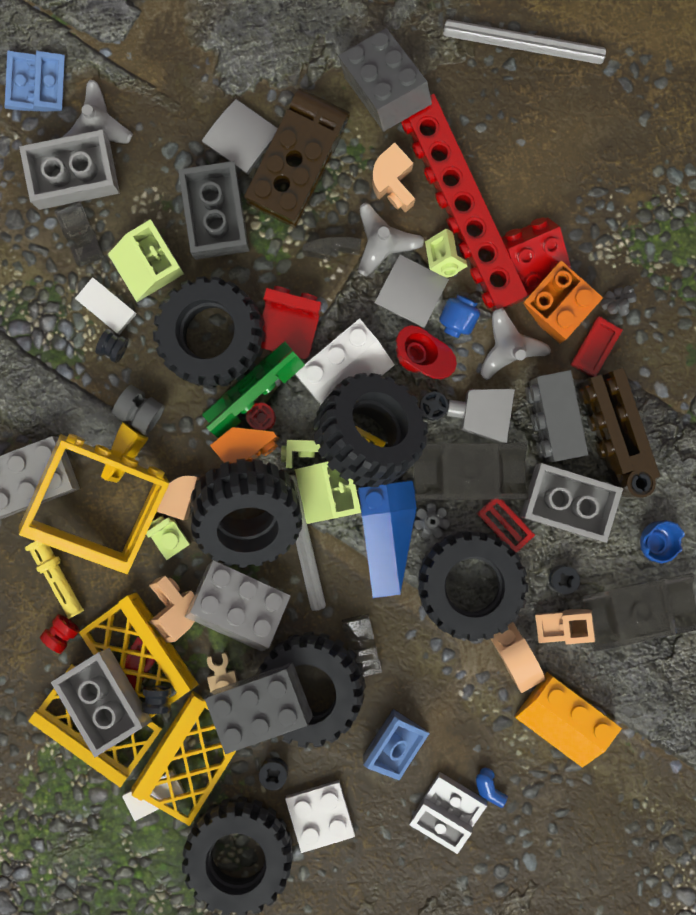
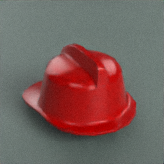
[396,325,457,379]

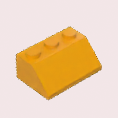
[514,672,622,768]

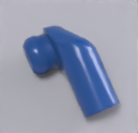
[476,768,508,808]

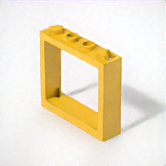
[19,434,169,574]

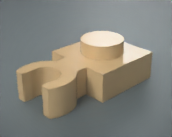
[207,652,238,693]

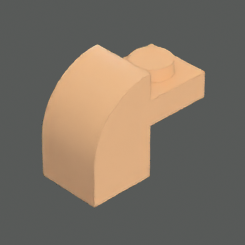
[372,143,415,213]
[157,476,201,520]
[149,576,195,643]
[535,609,595,644]
[491,622,546,693]

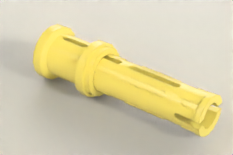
[25,541,84,619]

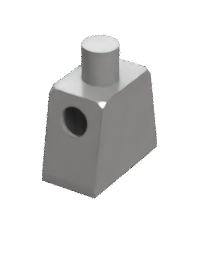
[447,389,515,444]

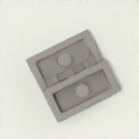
[202,99,278,175]
[375,255,449,328]
[409,772,487,854]

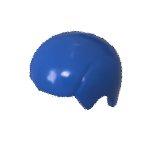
[640,520,685,564]

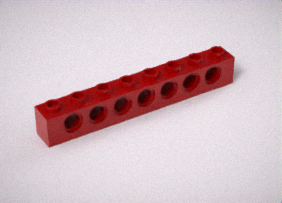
[401,94,528,311]

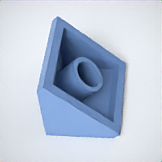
[363,709,430,780]

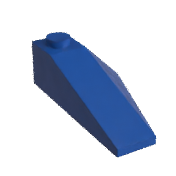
[358,481,417,598]

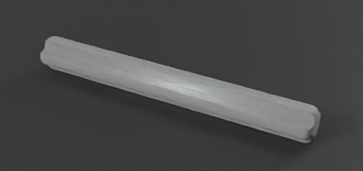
[289,475,326,611]

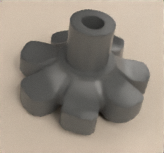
[600,285,637,316]
[414,503,449,538]

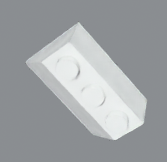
[295,318,395,405]

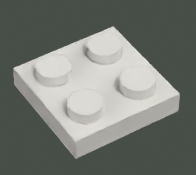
[285,780,355,853]

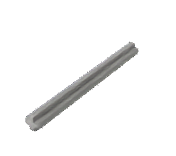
[443,19,606,64]

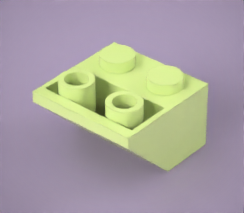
[108,219,184,302]
[295,462,361,524]

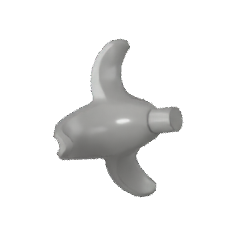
[61,80,133,144]
[358,203,424,276]
[481,308,551,380]

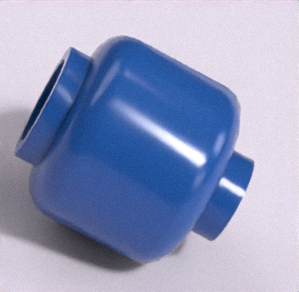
[439,294,480,338]

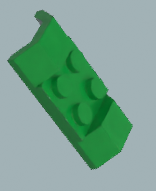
[202,341,305,438]

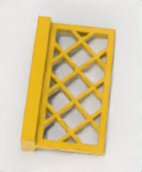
[79,593,199,718]
[28,664,162,787]
[131,691,236,826]

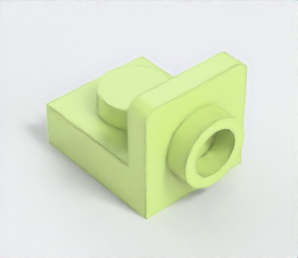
[425,229,467,278]
[281,440,320,468]
[146,516,191,560]

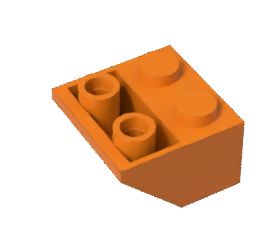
[523,261,603,344]
[210,427,280,464]

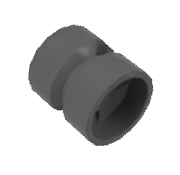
[112,384,165,436]

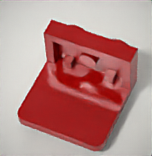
[501,217,571,295]
[261,286,322,359]

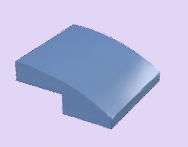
[5,51,65,111]

